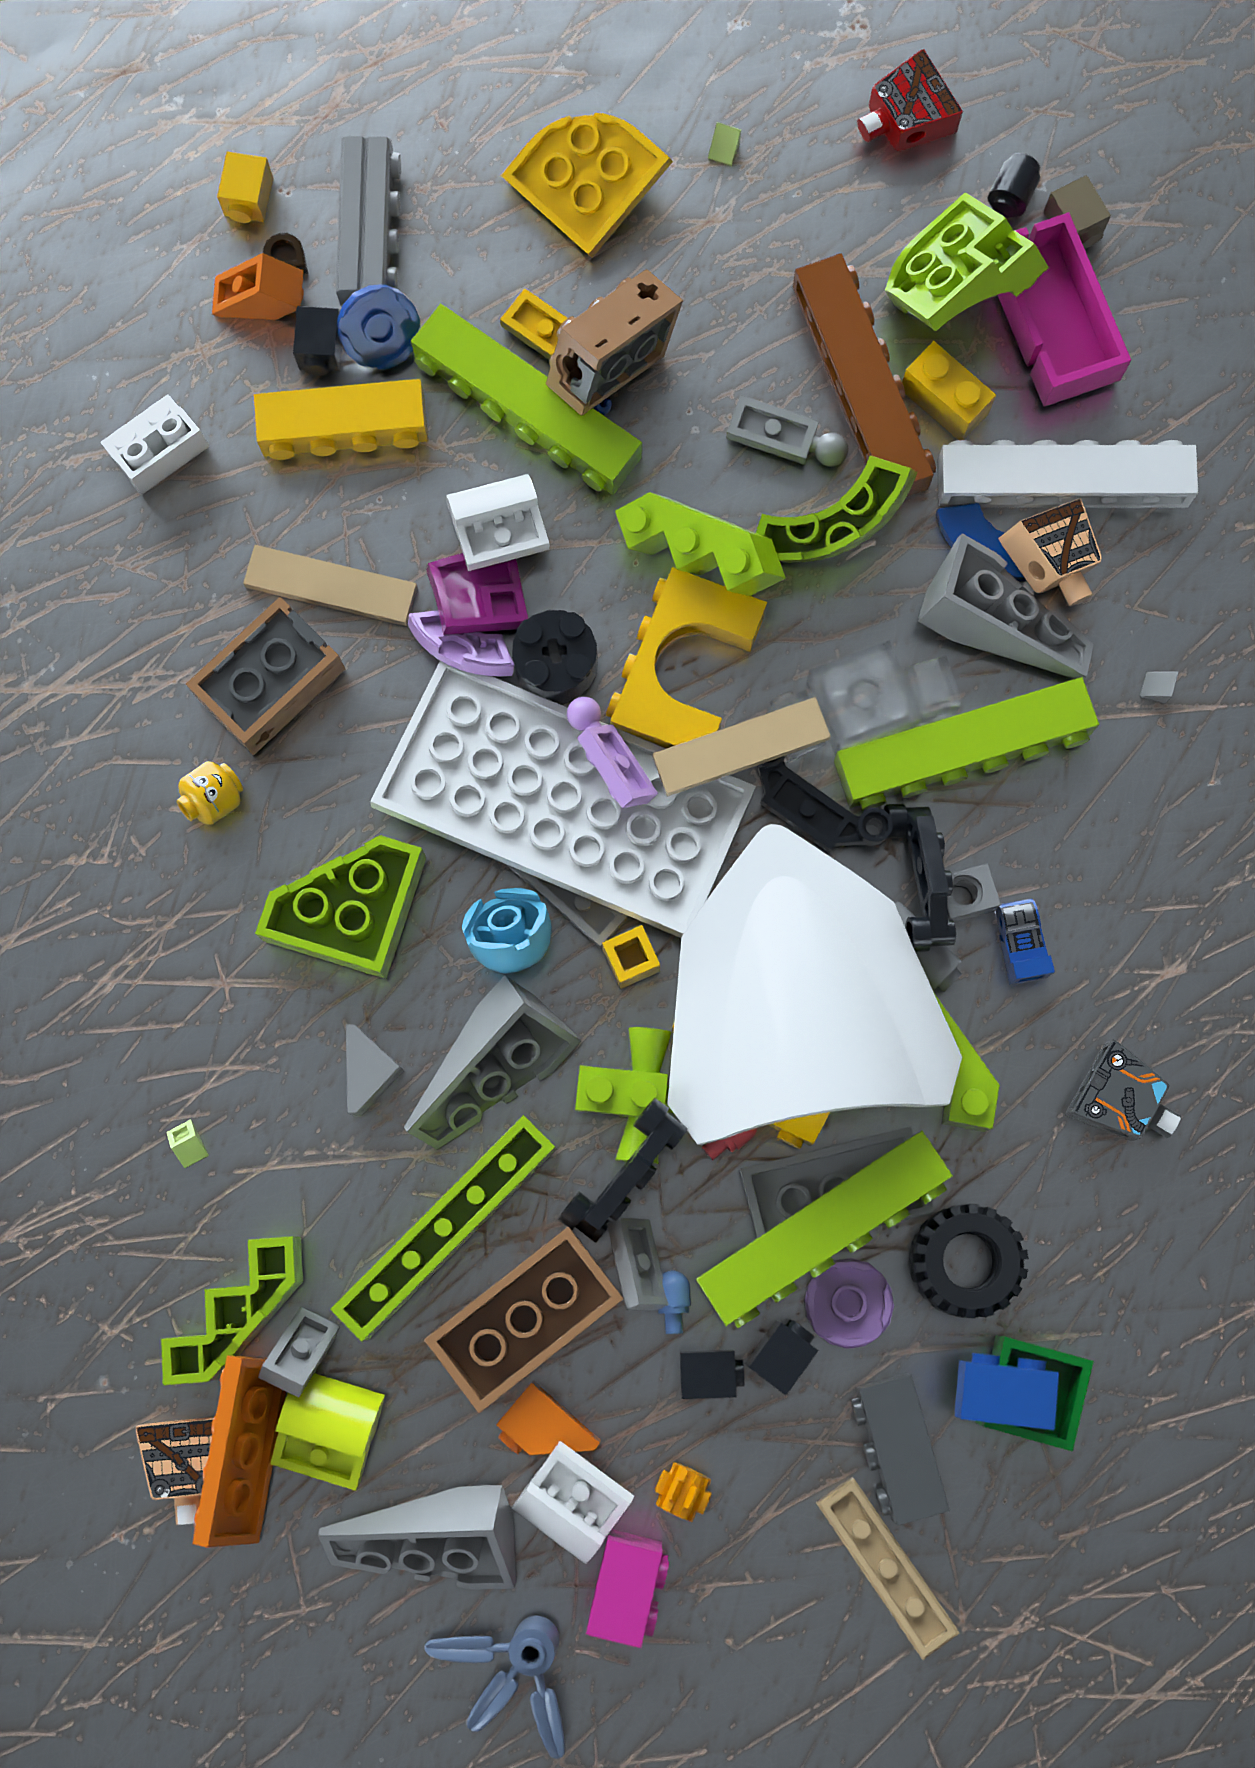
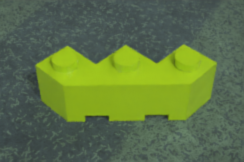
[615,492,786,596]
[934,993,1000,1132]
[161,1236,303,1385]

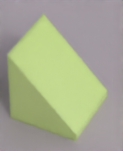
[708,122,741,166]
[166,1120,209,1168]

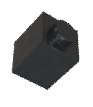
[293,306,342,376]
[680,1349,745,1399]

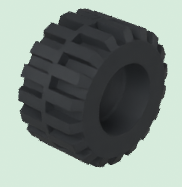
[909,1204,1029,1319]

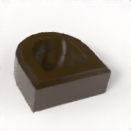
[263,233,308,274]

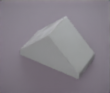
[346,1024,404,1116]

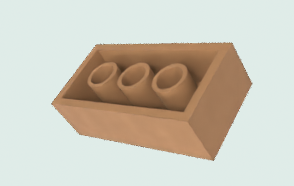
[424,1227,624,1413]

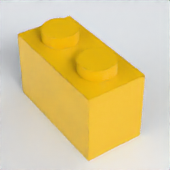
[902,341,996,440]

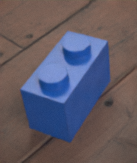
[954,1353,1059,1430]

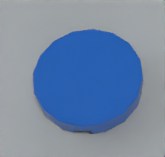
[337,284,420,370]

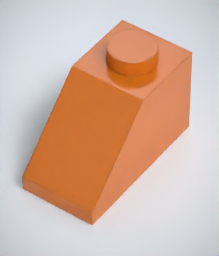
[212,253,304,320]
[496,1380,601,1455]

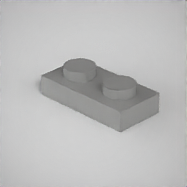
[607,1218,669,1310]
[258,1307,340,1397]

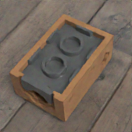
[546,269,683,416]
[186,597,345,756]

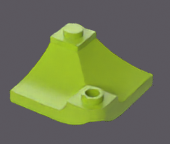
[885,192,1049,331]

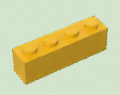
[254,379,428,460]

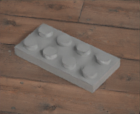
[739,1126,934,1238]

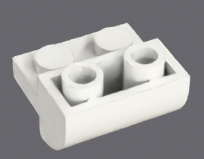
[101,395,209,495]
[446,474,550,571]
[511,1441,634,1564]

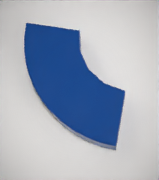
[936,503,1026,582]

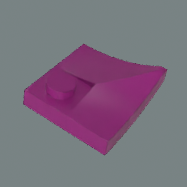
[426,553,528,635]

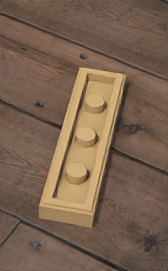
[243,544,418,627]
[652,697,831,797]
[816,1477,960,1660]

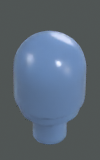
[658,1270,691,1334]

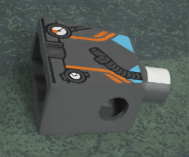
[1065,1039,1181,1141]

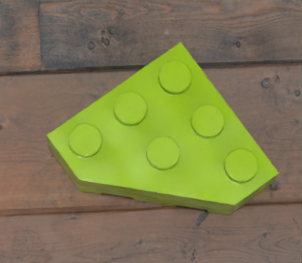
[255,835,427,979]

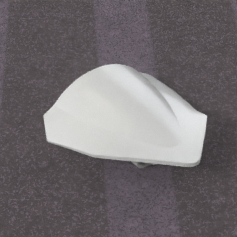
[667,824,962,1145]

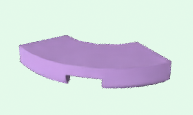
[408,610,514,676]

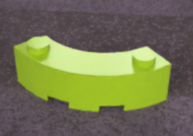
[756,455,918,562]

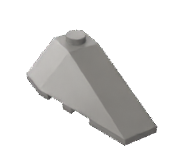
[918,533,1094,679]
[404,975,581,1150]
[318,1484,516,1590]

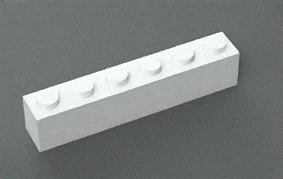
[937,440,1198,508]

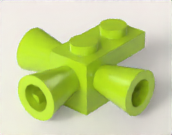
[575,1027,674,1165]

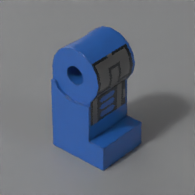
[996,899,1055,985]

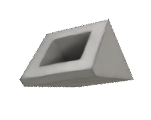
[1140,672,1178,704]

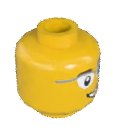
[176,761,243,825]

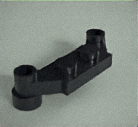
[756,755,893,853]
[883,803,956,952]
[558,1097,688,1243]

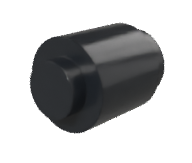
[987,153,1040,218]

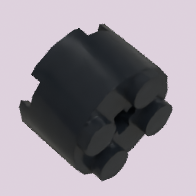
[512,610,598,705]

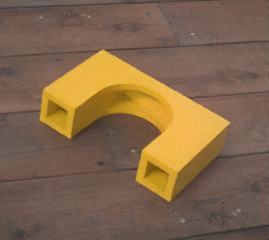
[606,567,768,749]

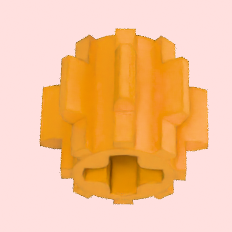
[655,1462,712,1522]

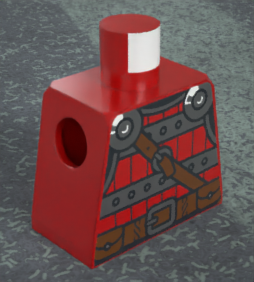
[857,49,963,152]

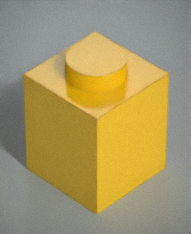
[217,152,274,223]
[602,925,660,989]

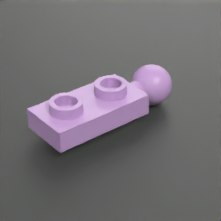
[567,697,658,808]

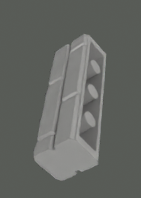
[336,136,401,306]

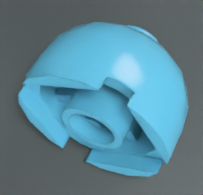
[462,888,552,973]

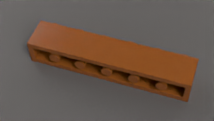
[792,253,936,497]

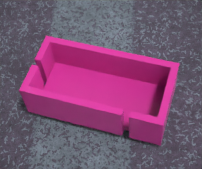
[998,212,1131,407]

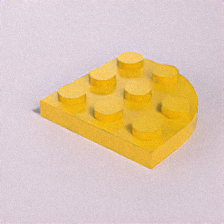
[501,113,673,258]

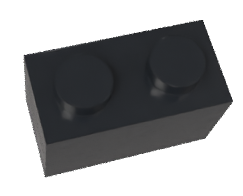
[744,1319,819,1396]

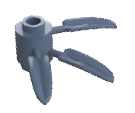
[424,1616,565,1759]

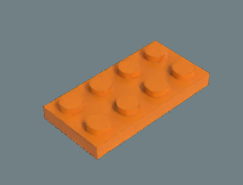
[192,1355,286,1548]

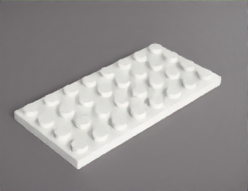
[370,661,756,938]

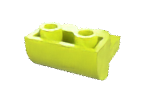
[270,1373,385,1491]

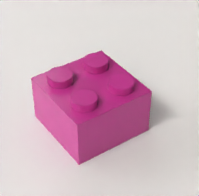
[586,1529,669,1648]

